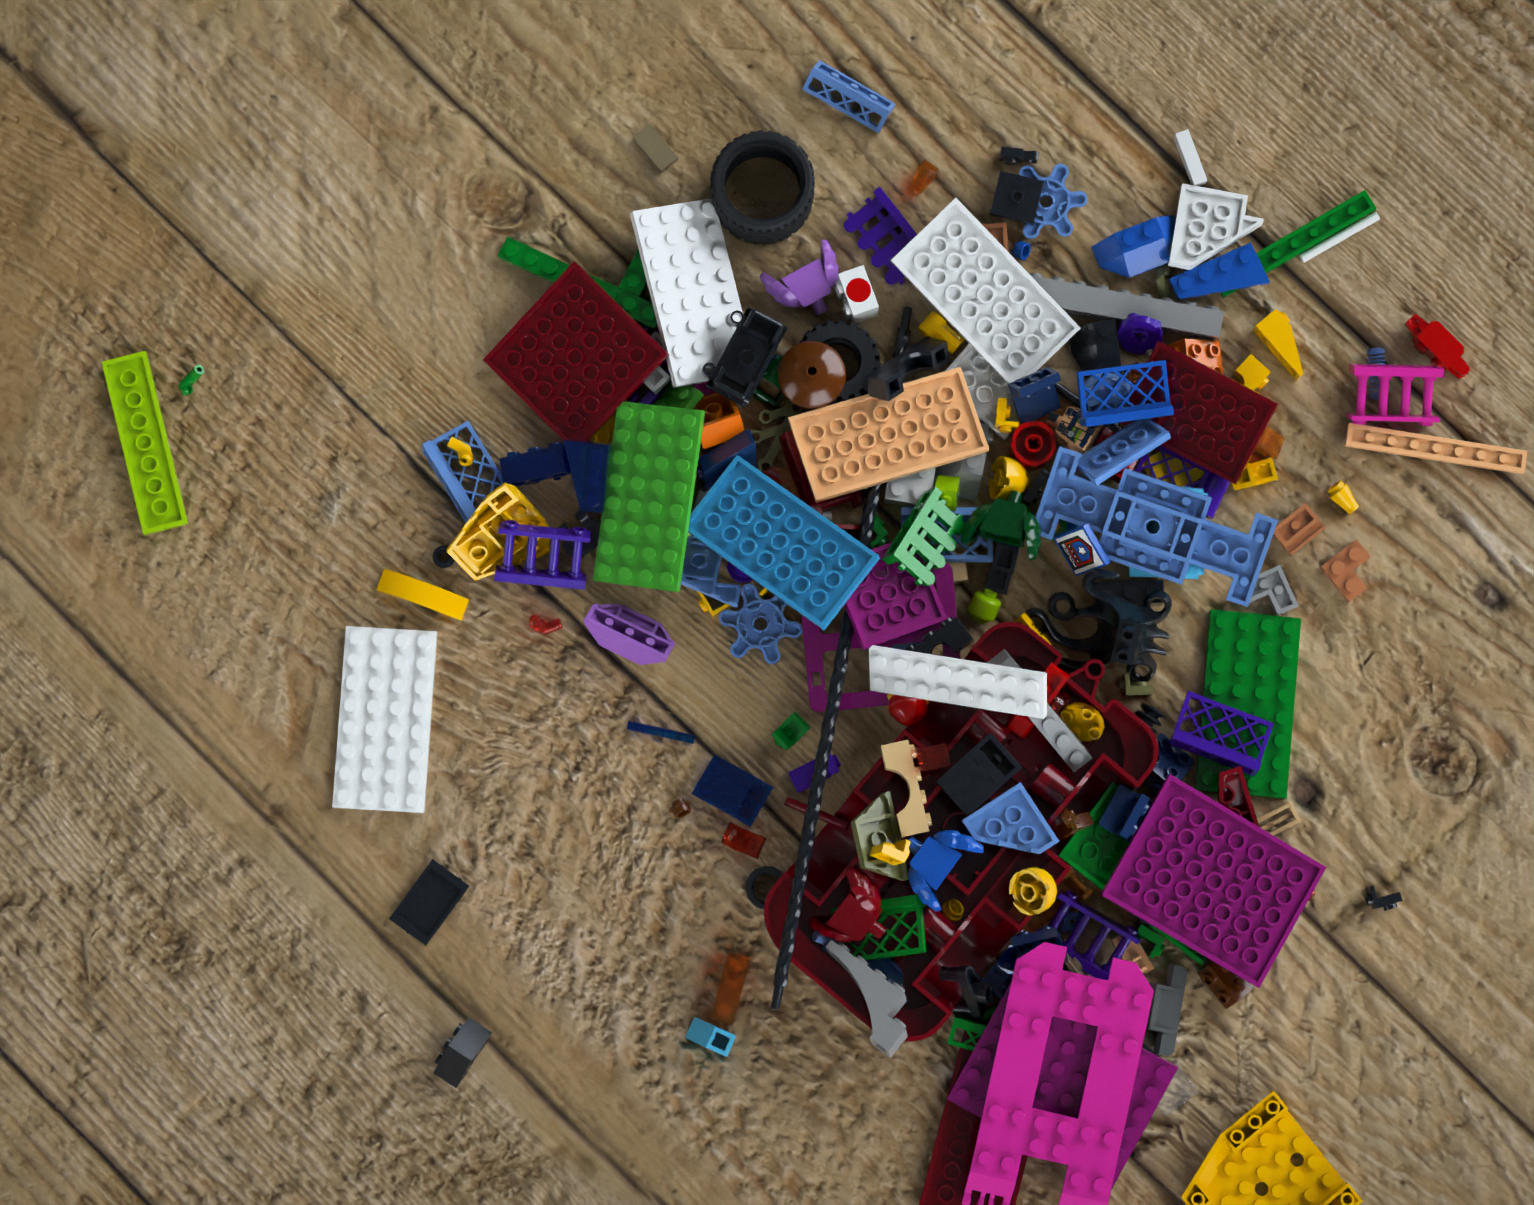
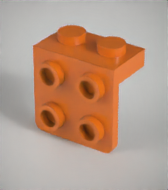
[1168,339,1223,374]

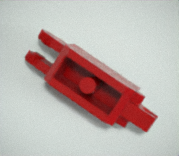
[1404,314,1470,379]

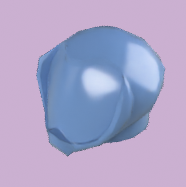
[1084,373,1131,411]

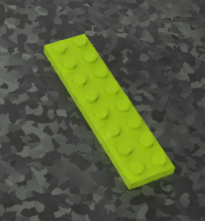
[102,351,189,535]

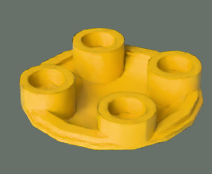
[1060,702,1105,742]

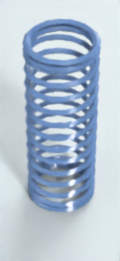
[1367,348,1386,400]

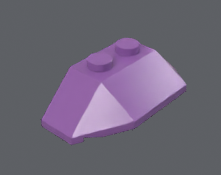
[583,604,675,665]

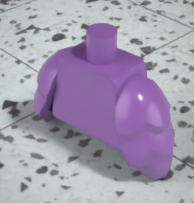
[760,240,839,316]

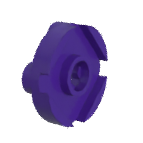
[1117,313,1163,355]

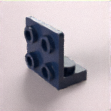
[1008,367,1061,424]

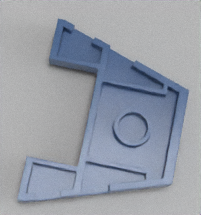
[681,535,740,607]

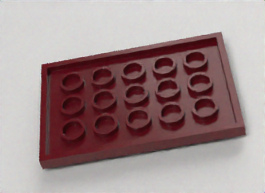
[1118,341,1279,485]

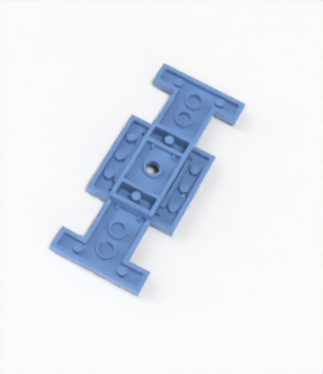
[1036,446,1278,607]

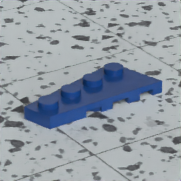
[1169,242,1270,301]

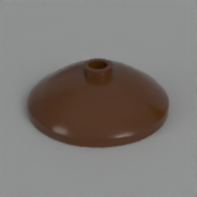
[778,341,846,409]

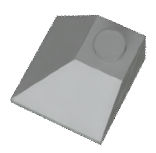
[933,453,986,502]

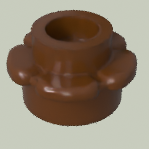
[669,798,691,818]

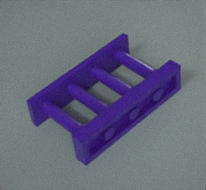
[494,520,591,590]
[1036,890,1141,980]

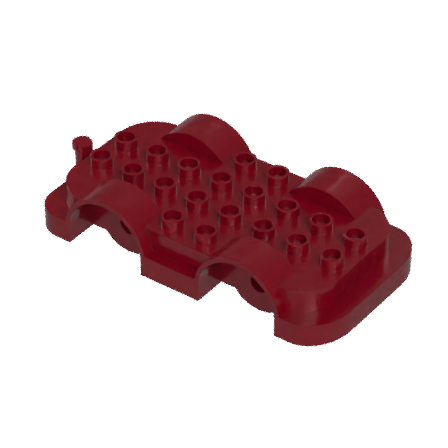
[764,622,1159,1042]

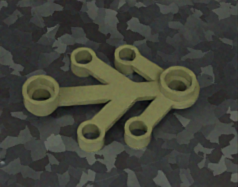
[751,400,807,476]

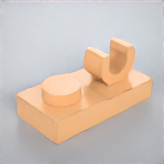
[1111,935,1154,975]

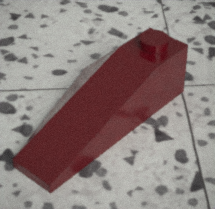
[1218,766,1259,827]

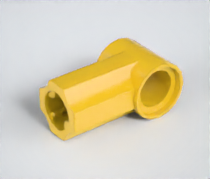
[917,311,964,355]

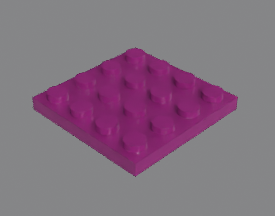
[844,542,947,651]

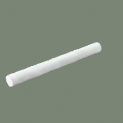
[1299,212,1380,263]

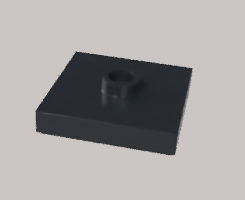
[990,171,1044,225]

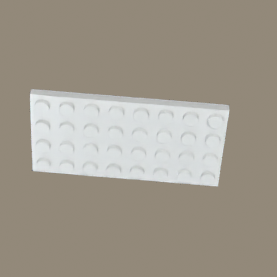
[630,198,743,388]
[891,198,1081,384]
[332,626,438,813]

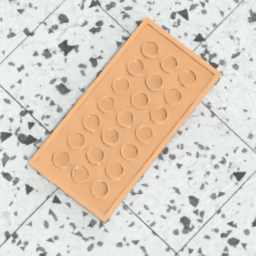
[788,367,989,503]

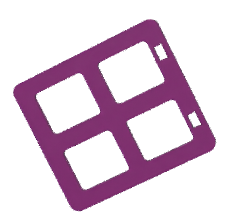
[802,563,961,712]

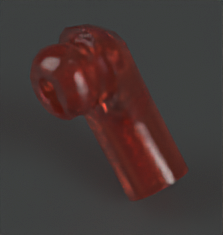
[529,615,563,635]

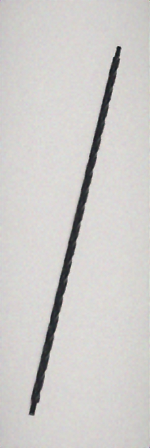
[770,307,913,1011]

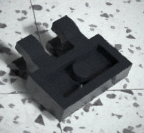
[558,509,601,559]

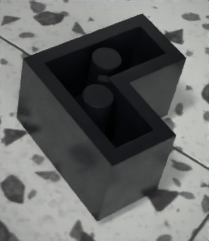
[433,1018,492,1088]

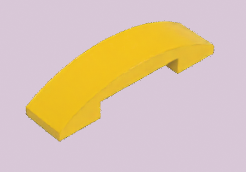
[376,569,469,621]

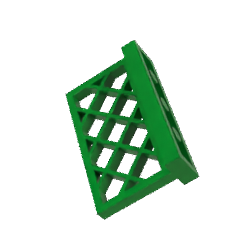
[830,895,926,964]

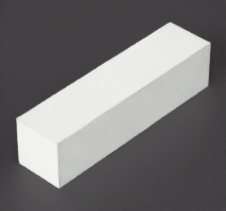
[1173,129,1208,186]

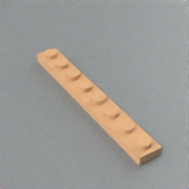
[1344,423,1527,474]

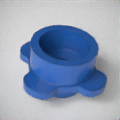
[1060,910,1082,933]

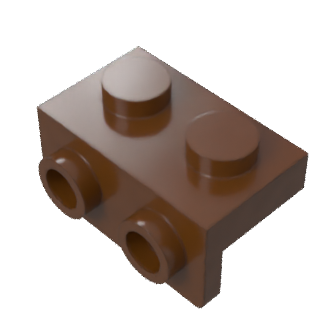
[1198,961,1254,1009]

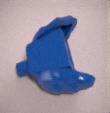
[908,830,984,912]

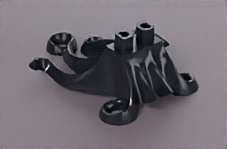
[1025,569,1172,682]

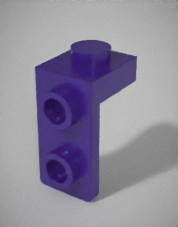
[789,753,841,793]

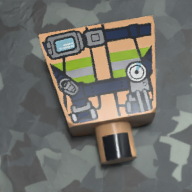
[1046,406,1102,455]

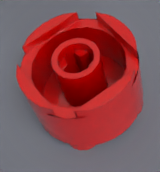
[1009,421,1056,471]

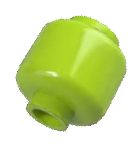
[968,589,1001,624]

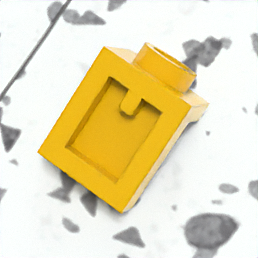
[994,398,1019,433]
[870,839,910,865]

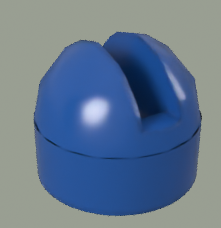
[1011,241,1031,260]

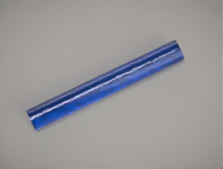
[627,721,695,744]

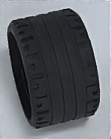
[710,130,815,245]

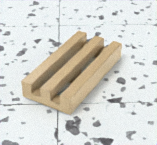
[1257,801,1302,836]

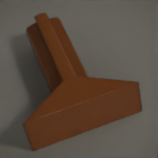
[1054,808,1094,840]

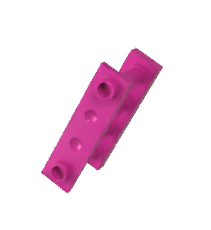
[1346,364,1444,426]

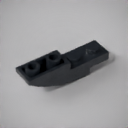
[983,541,1019,595]

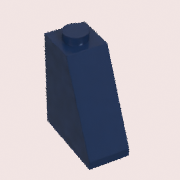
[696,429,757,489]

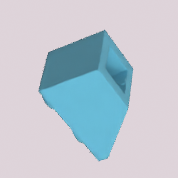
[685,1017,736,1057]

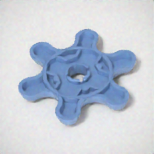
[1019,164,1088,239]
[719,584,803,664]

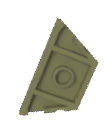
[851,791,909,881]

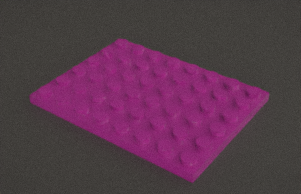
[1100,774,1327,988]
[947,982,1178,1190]

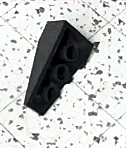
[1069,319,1122,380]

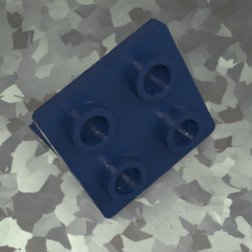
[1098,785,1152,842]

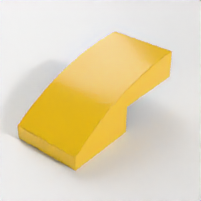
[1232,457,1279,491]

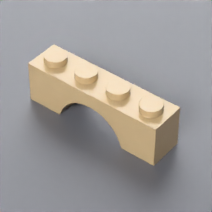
[880,740,932,838]

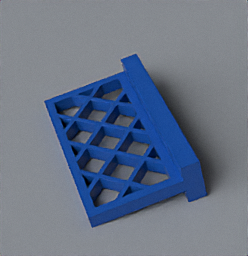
[1076,360,1174,427]

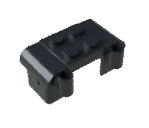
[702,307,788,408]

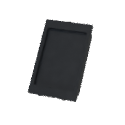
[389,859,470,946]

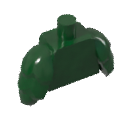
[960,491,1041,561]

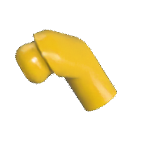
[447,437,473,467]

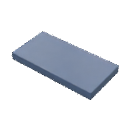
[1076,418,1171,485]

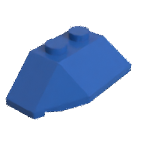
[1091,215,1175,278]

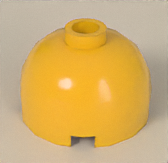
[988,456,1029,500]
[1009,867,1057,916]

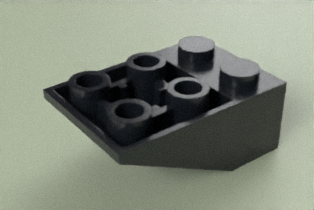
[936,732,1022,817]

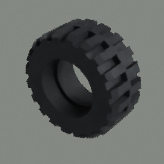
[799,319,880,407]

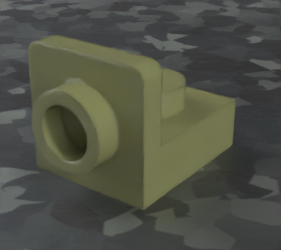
[1119,673,1153,698]

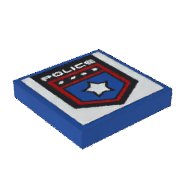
[1053,523,1110,576]

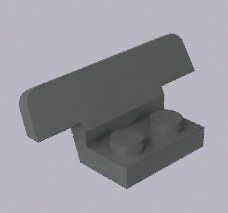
[1146,964,1187,1055]

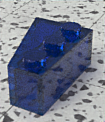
[563,439,612,513]
[499,442,580,487]

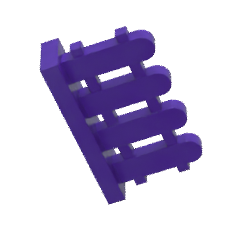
[844,187,918,285]

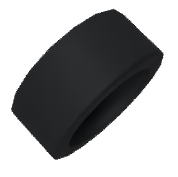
[745,866,783,909]

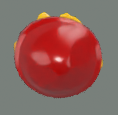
[887,694,929,726]

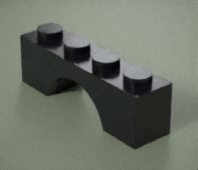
[865,336,950,401]

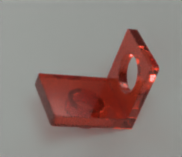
[915,743,950,773]
[721,822,766,859]

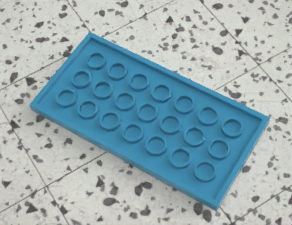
[688,455,880,630]

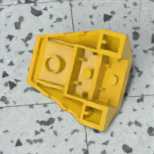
[446,483,551,581]

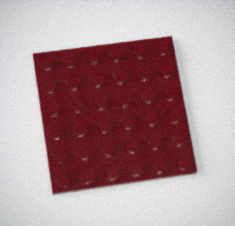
[483,261,670,453]

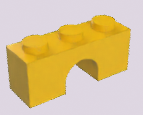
[1233,354,1271,390]

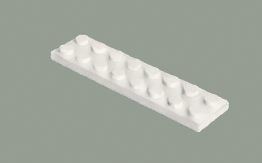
[869,645,1047,719]

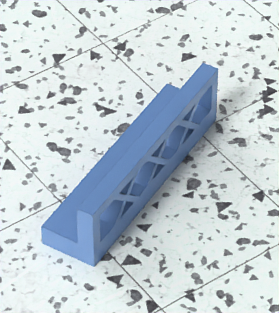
[802,60,896,133]

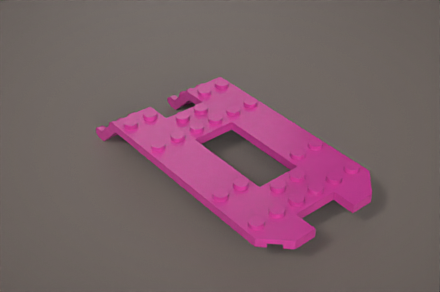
[962,942,1154,1205]

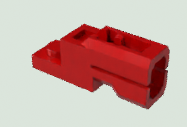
[1006,662,1070,738]

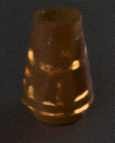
[909,160,939,195]

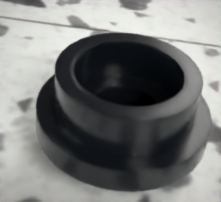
[433,546,455,568]

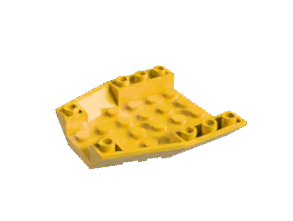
[1181,1091,1363,1205]

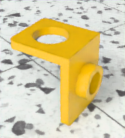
[696,591,732,618]

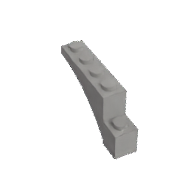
[826,940,908,1058]

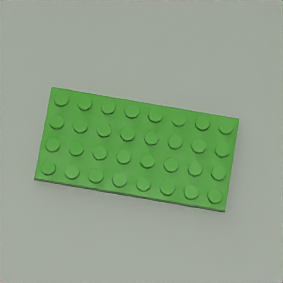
[593,401,705,592]

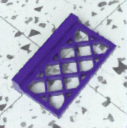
[1168,691,1274,776]

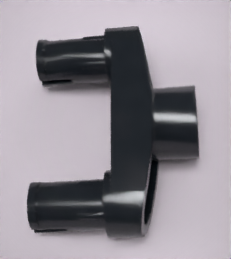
[938,965,994,1019]

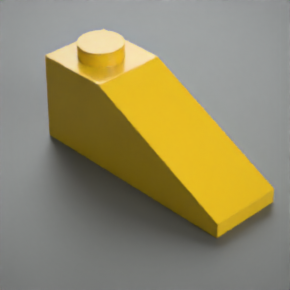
[1253,309,1303,381]

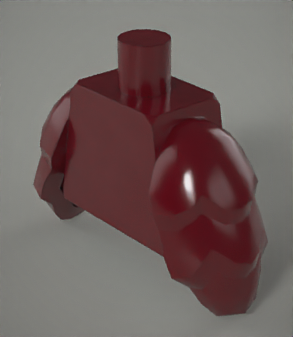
[809,868,887,943]

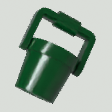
[754,354,784,405]

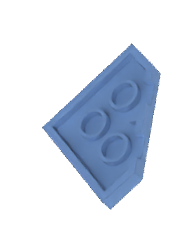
[962,782,1059,854]

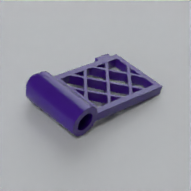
[1135,445,1230,520]

